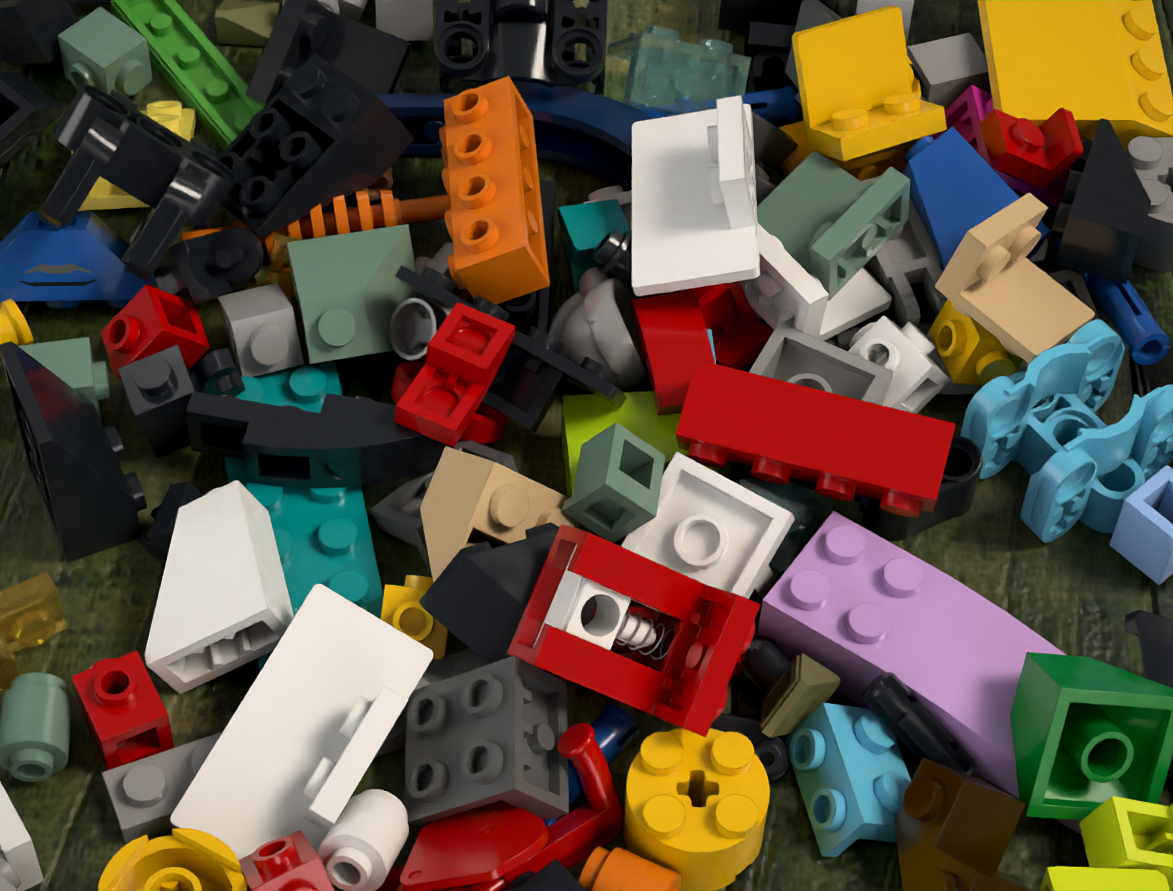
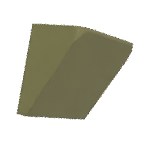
[760,653,841,738]

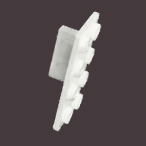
[632,95,760,296]
[170,584,433,860]

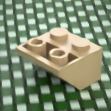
[420,446,579,583]

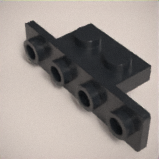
[395,265,627,433]

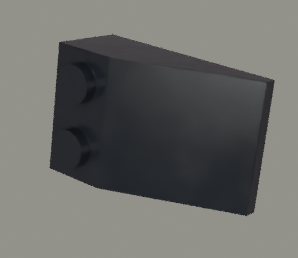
[0,341,147,563]

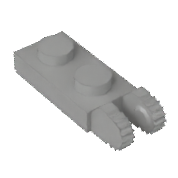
[861,176,948,327]

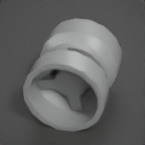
[389,298,450,362]

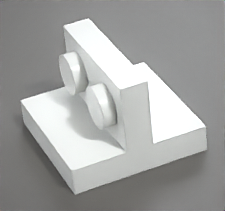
[621,452,795,601]

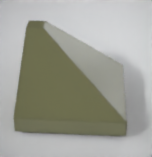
[215,0,280,46]

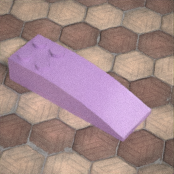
[757,511,1082,835]

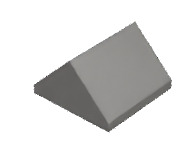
[749,322,893,405]

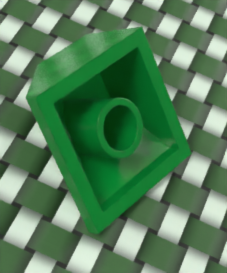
[1010,652,1173,820]

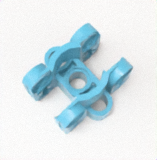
[960,319,1173,543]

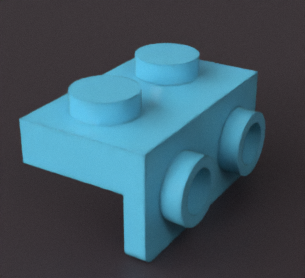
[785,703,911,857]

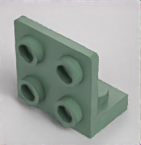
[757,152,910,301]

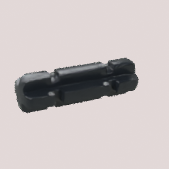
[862,672,976,775]

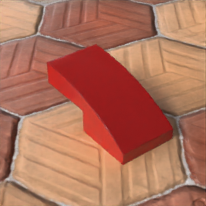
[631,291,715,415]
[395,302,516,448]

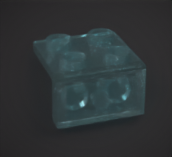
[607,26,751,115]

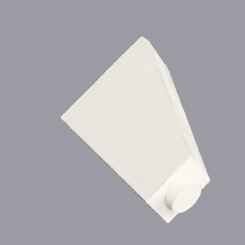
[144,480,294,694]

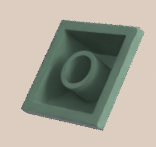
[286,224,420,365]

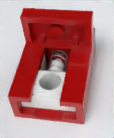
[507,524,760,738]

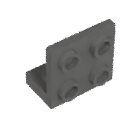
[404,656,569,826]

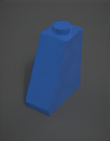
[903,126,1051,271]

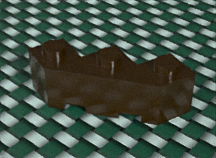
[894,757,1033,891]

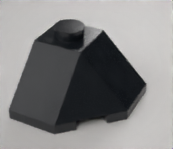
[419,522,595,678]

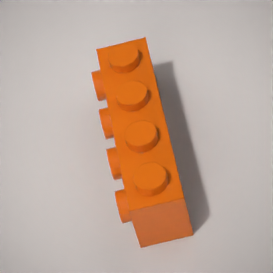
[439,76,550,305]

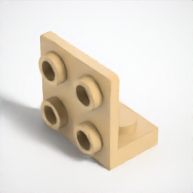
[934,193,1095,363]

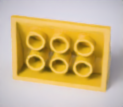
[977,0,1173,151]

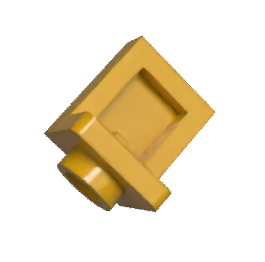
[381,575,449,660]

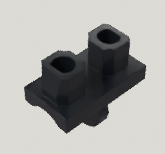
[153,227,264,305]

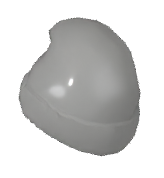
[548,267,648,393]

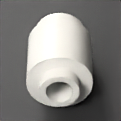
[318,789,409,891]

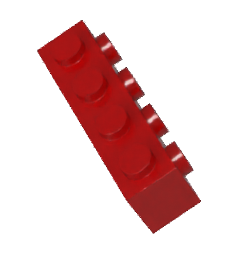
[675,359,956,517]

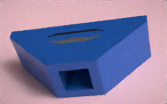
[0,211,156,308]

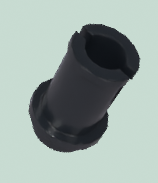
[591,228,661,298]

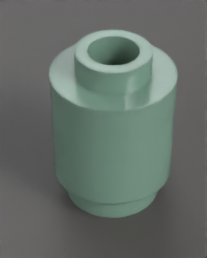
[0,672,73,782]

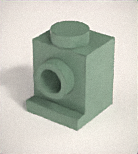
[562,422,666,543]

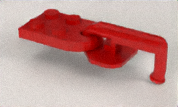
[375,723,624,891]

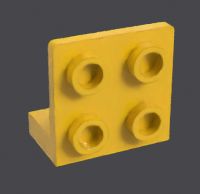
[792,5,947,161]

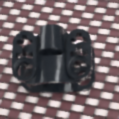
[434,0,608,96]
[36,84,238,282]

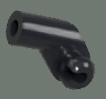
[710,713,790,781]

